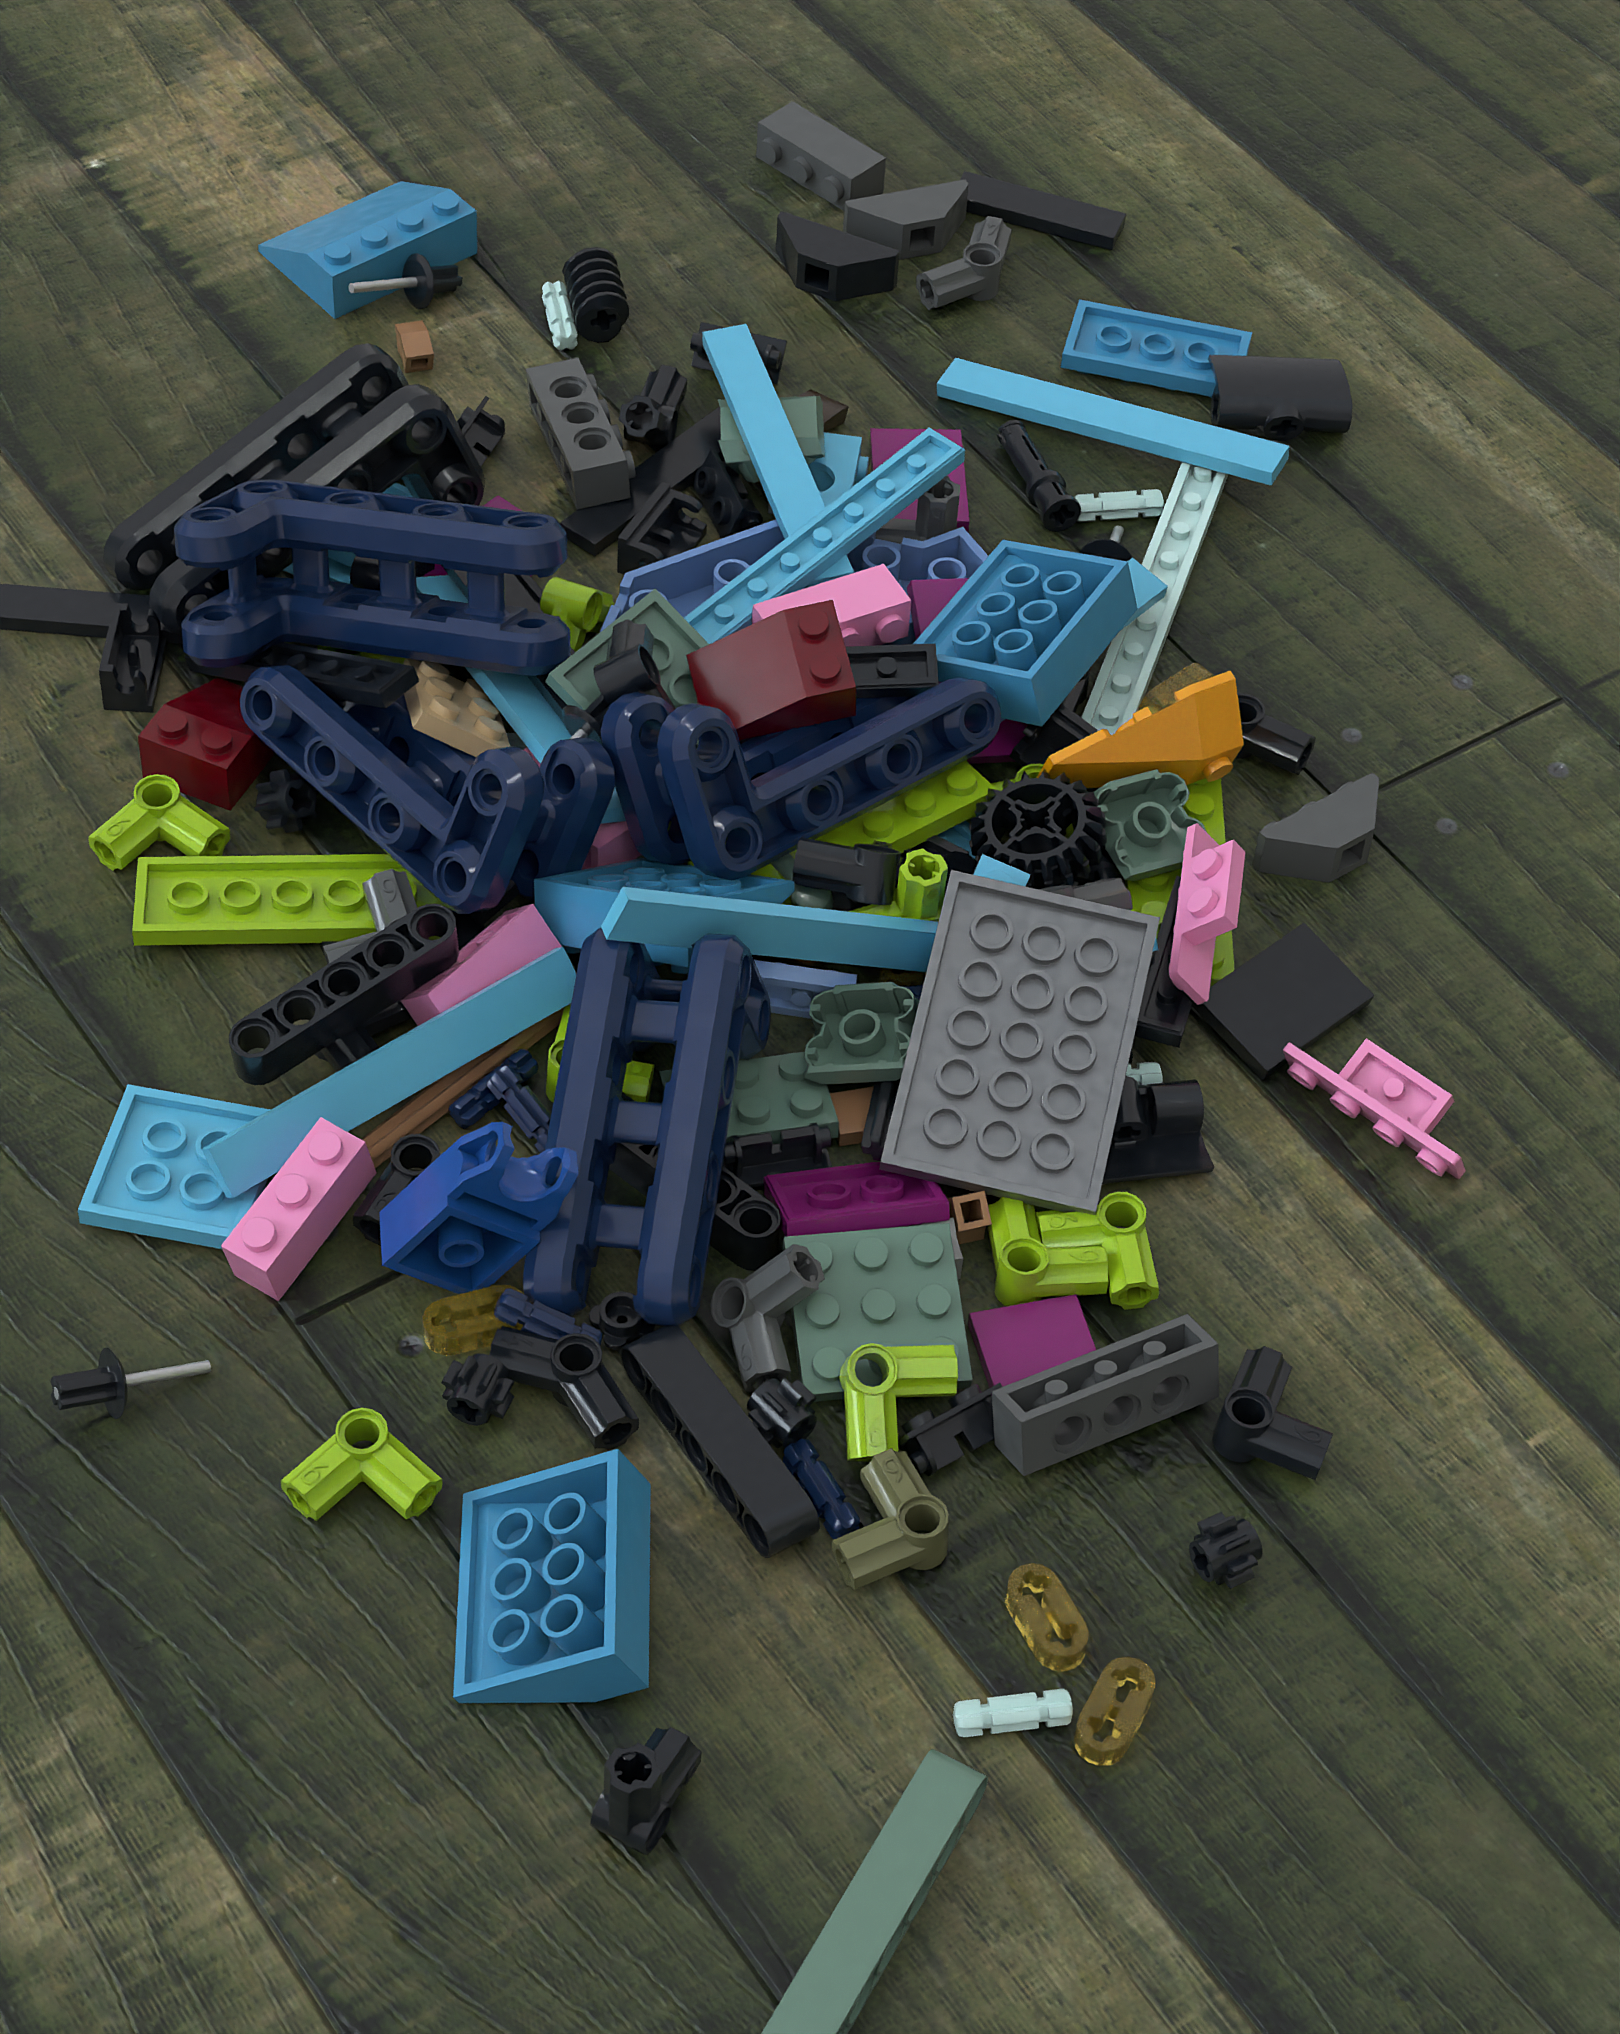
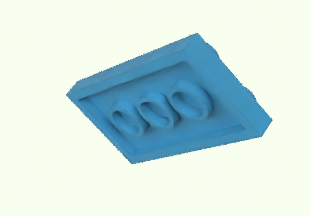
[1061,299,1252,398]

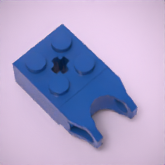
[379,1122,579,1300]

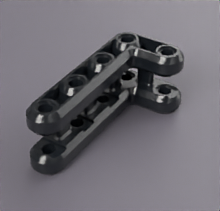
[103,343,486,636]

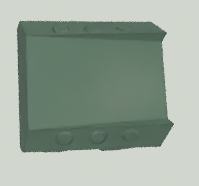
[718,396,825,483]
[1094,769,1207,881]
[804,982,919,1085]

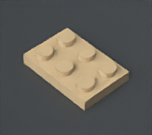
[403,658,510,757]

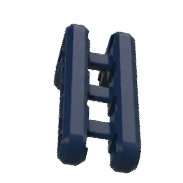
[174,479,571,676]
[240,665,616,914]
[601,677,1001,880]
[523,928,771,1327]

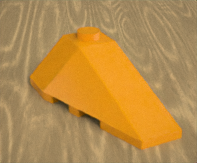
[1037,670,1244,788]

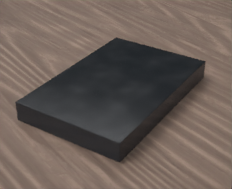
[1192,923,1374,1080]

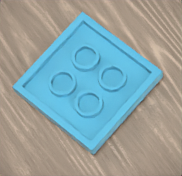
[78,1084,270,1249]

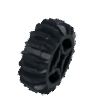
[969,769,1107,889]

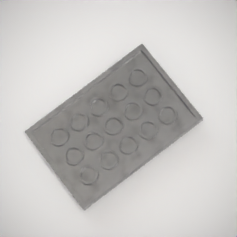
[879,870,1160,1215]

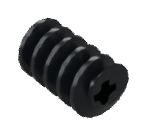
[562,247,630,343]

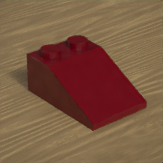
[686,600,856,740]
[138,678,275,811]

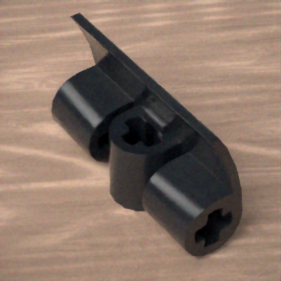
[1208,355,1353,441]
[1102,1076,1215,1184]

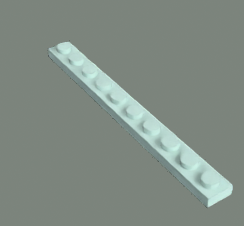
[1082,462,1228,735]

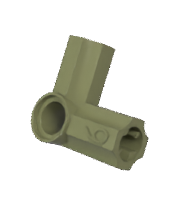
[832,1448,949,1590]

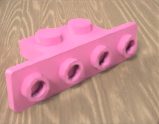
[1168,823,1245,1005]
[1282,1038,1466,1179]

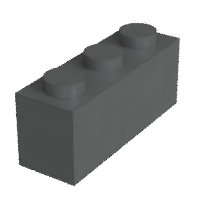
[756,101,886,211]

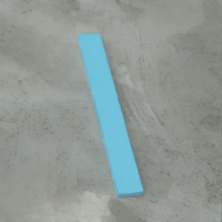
[702,324,854,588]
[937,358,1289,486]
[684,427,965,644]
[416,575,626,824]
[601,887,938,972]
[202,947,576,1198]

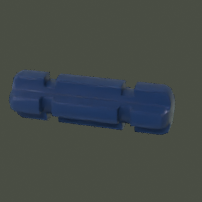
[448,1049,539,1129]
[487,1065,551,1153]
[494,1288,602,1345]
[783,1439,860,1539]

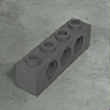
[526,358,635,509]
[992,1314,1219,1476]

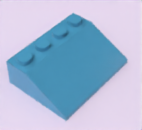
[258,181,478,319]
[913,540,1138,726]
[534,858,795,974]
[453,1449,651,1703]

